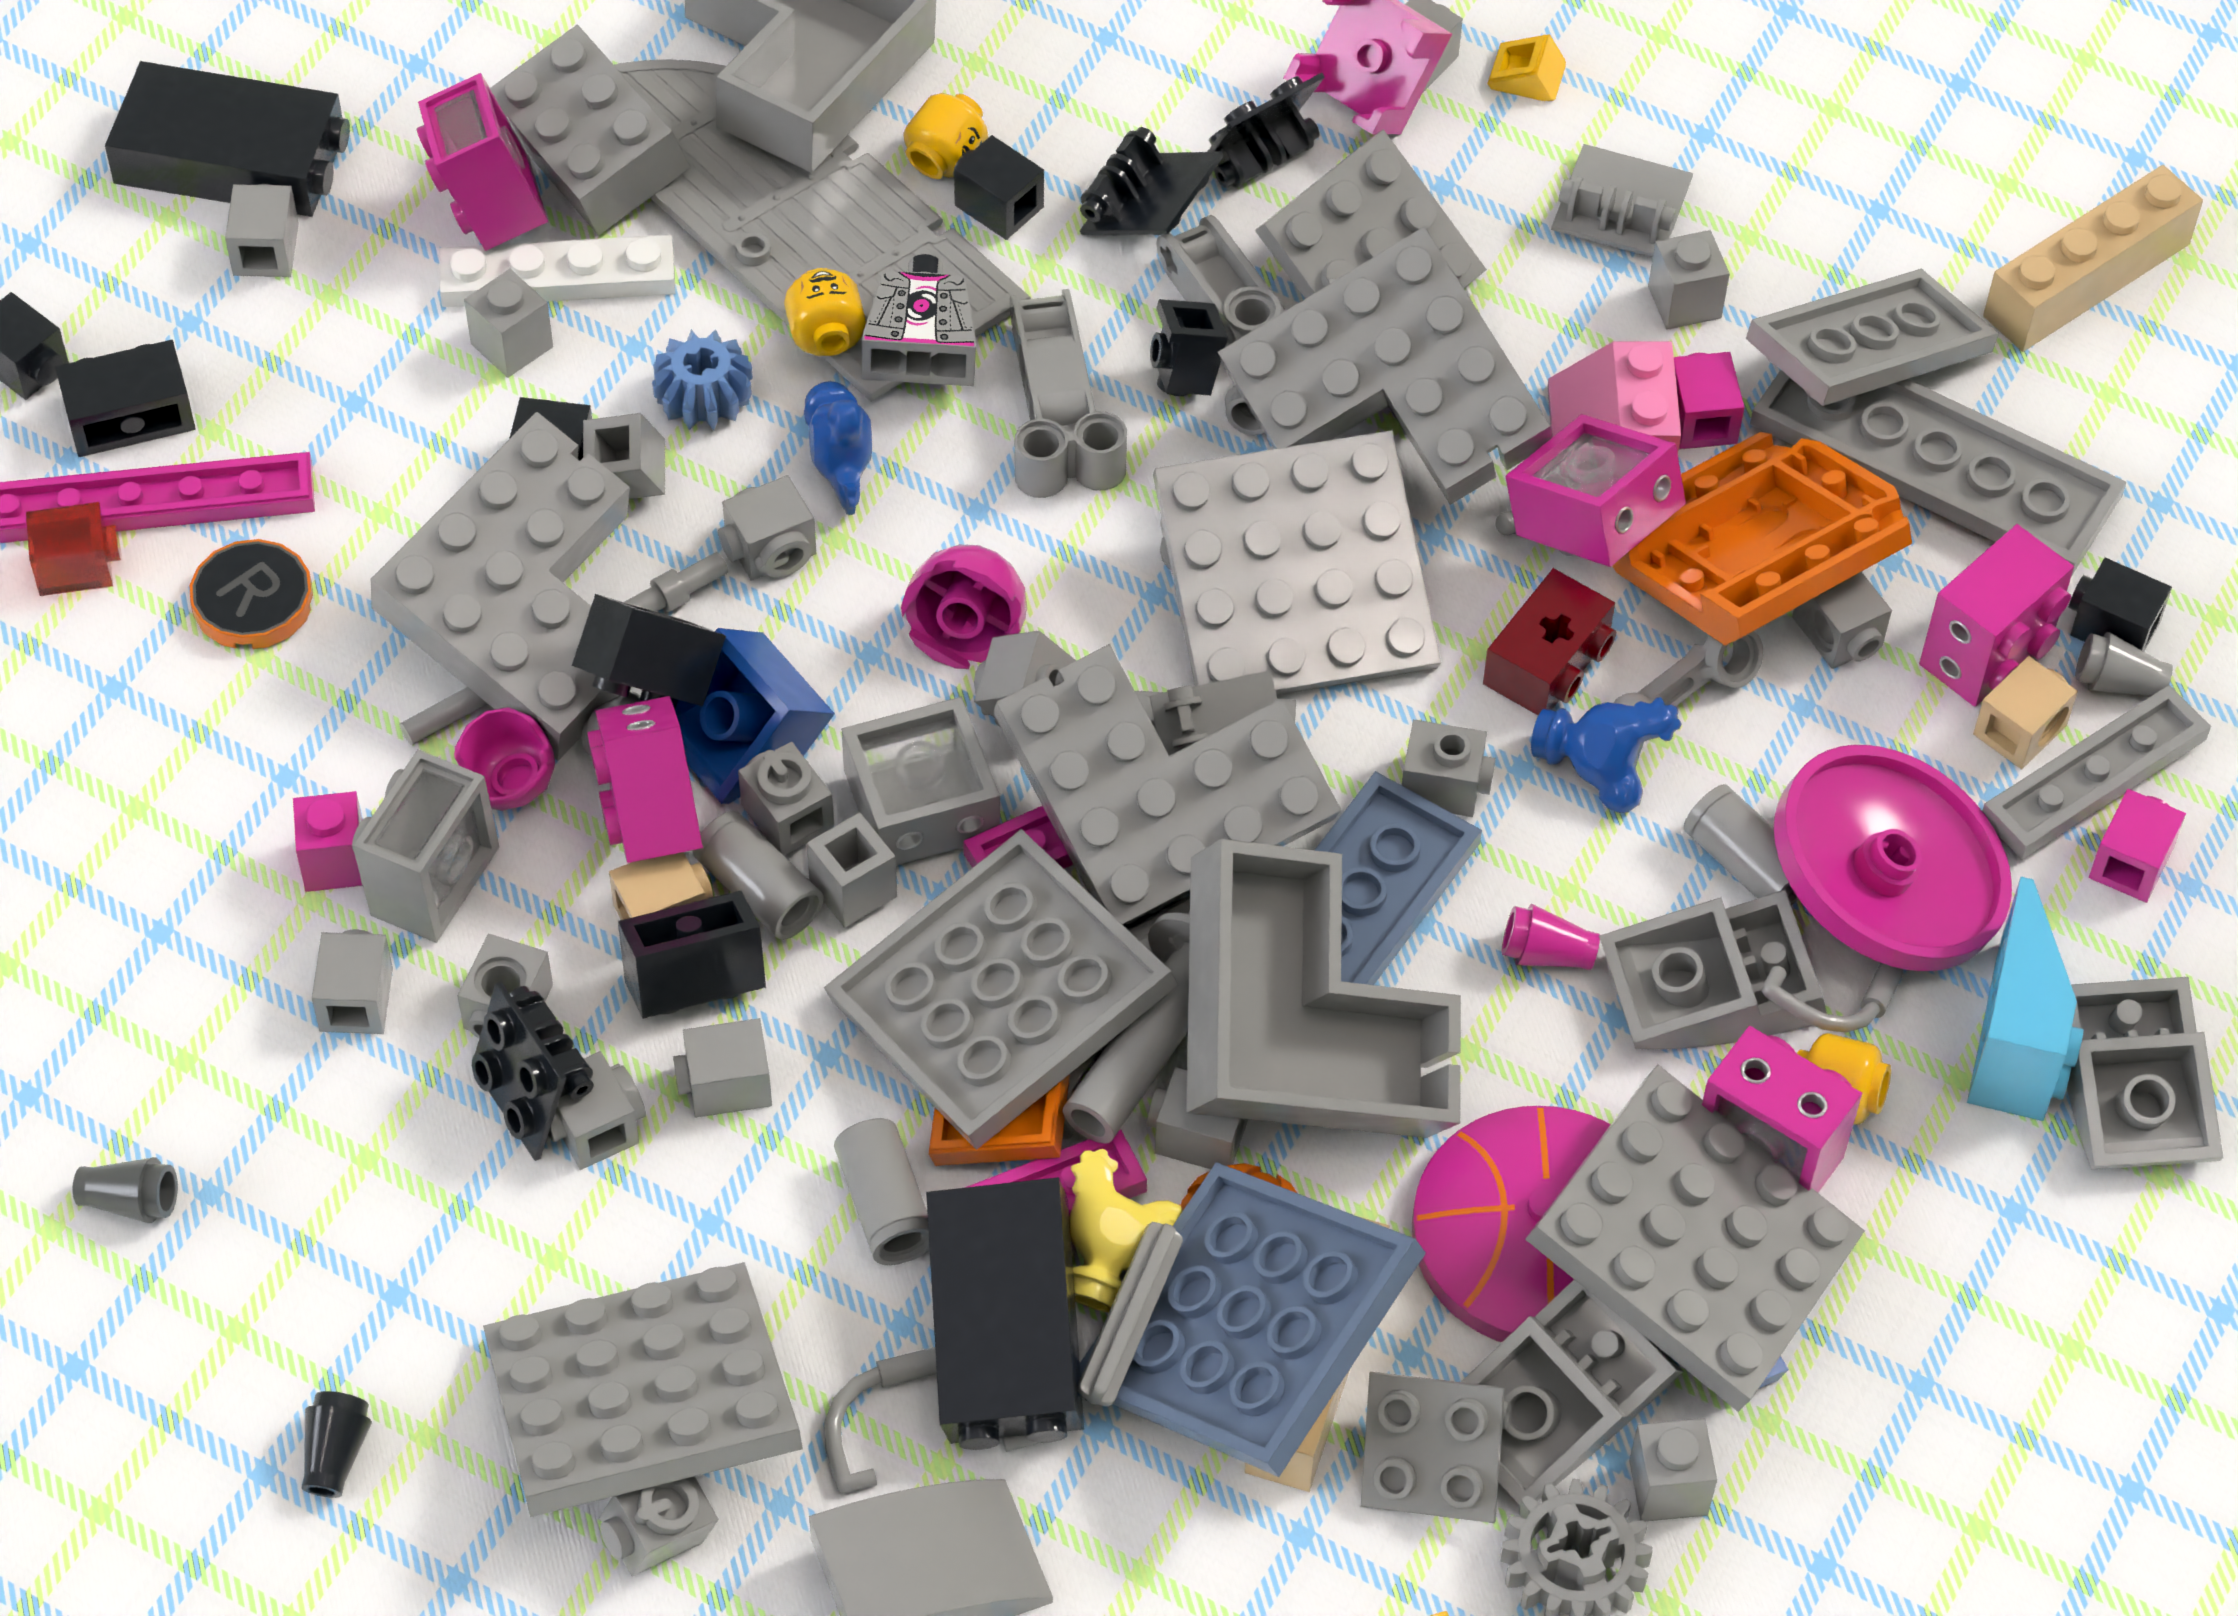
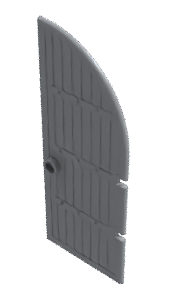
[614,59,1031,402]

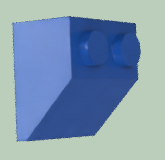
[675,628,835,804]

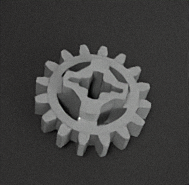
[1500,1479,1652,1616]

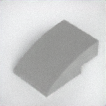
[1599,890,1827,1049]
[2067,977,2223,1170]
[1461,1279,1684,1505]
[809,1479,1053,1616]

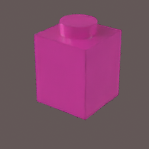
[1674,352,1745,449]
[2089,788,2186,903]
[293,791,363,892]

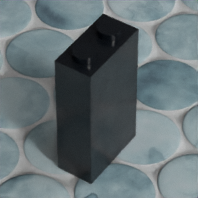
[105,61,350,217]
[926,1177,1084,1450]

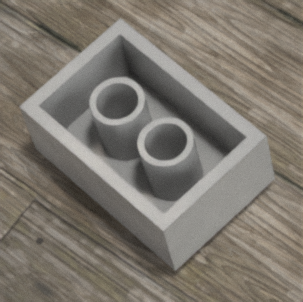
[490,24,690,236]

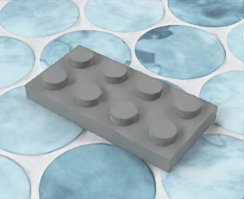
[1746,268,1999,406]

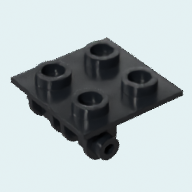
[1207,73,1325,188]
[1080,127,1224,236]
[471,982,594,1161]

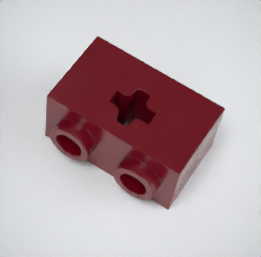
[1483,568,1617,715]

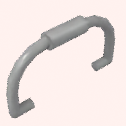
[1762,963,1903,1033]
[824,1347,1038,1493]

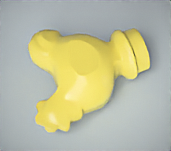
[1069,1149,1183,1313]

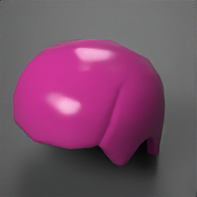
[454,707,555,811]

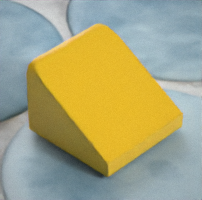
[1487,34,1566,101]

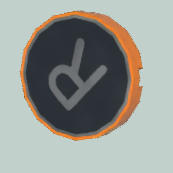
[189,539,313,649]

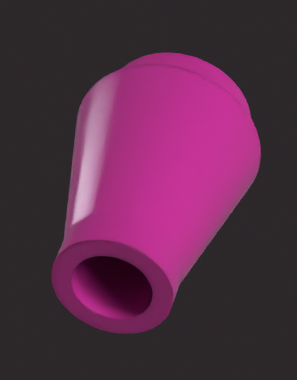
[1502,903,1600,970]

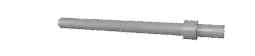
[399,552,728,745]

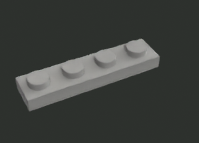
[1982,685,2211,860]

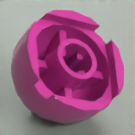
[901,544,1027,669]

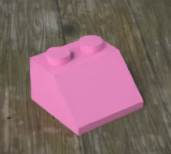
[1547,341,1681,479]

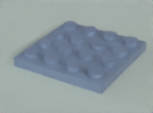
[1080,1162,1426,1477]

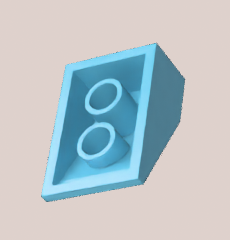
[1967,877,2084,1121]

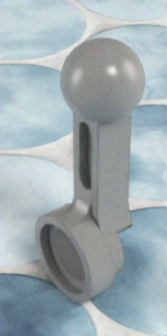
[1614,631,1763,706]

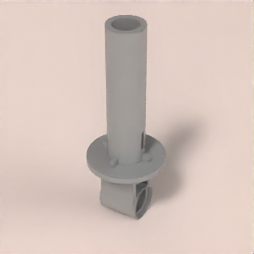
[1063,911,1190,1143]

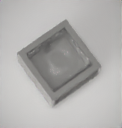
[841,696,1000,866]
[352,749,500,943]

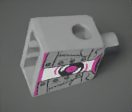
[862,254,976,386]

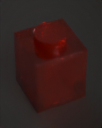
[26,502,122,596]

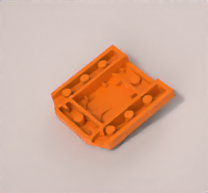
[1612,432,1912,645]

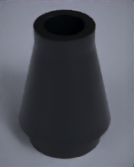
[301,1391,372,1498]

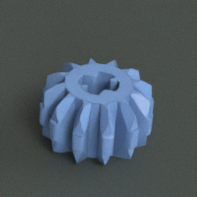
[652,329,753,430]

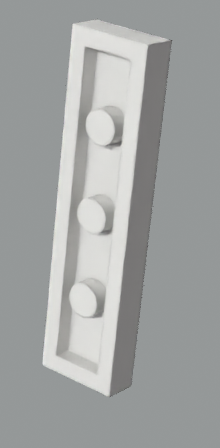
[439,235,676,307]

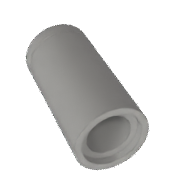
[1684,784,1798,906]
[693,811,824,940]
[834,1118,929,1265]

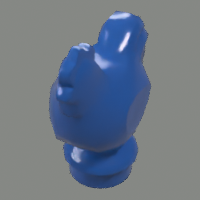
[804,381,872,515]
[1531,697,1682,813]

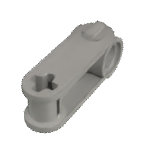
[1156,215,1286,347]

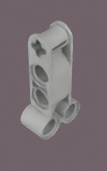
[1010,289,1127,498]

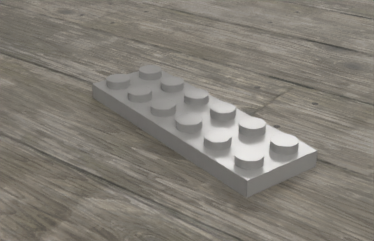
[1750,370,2127,577]

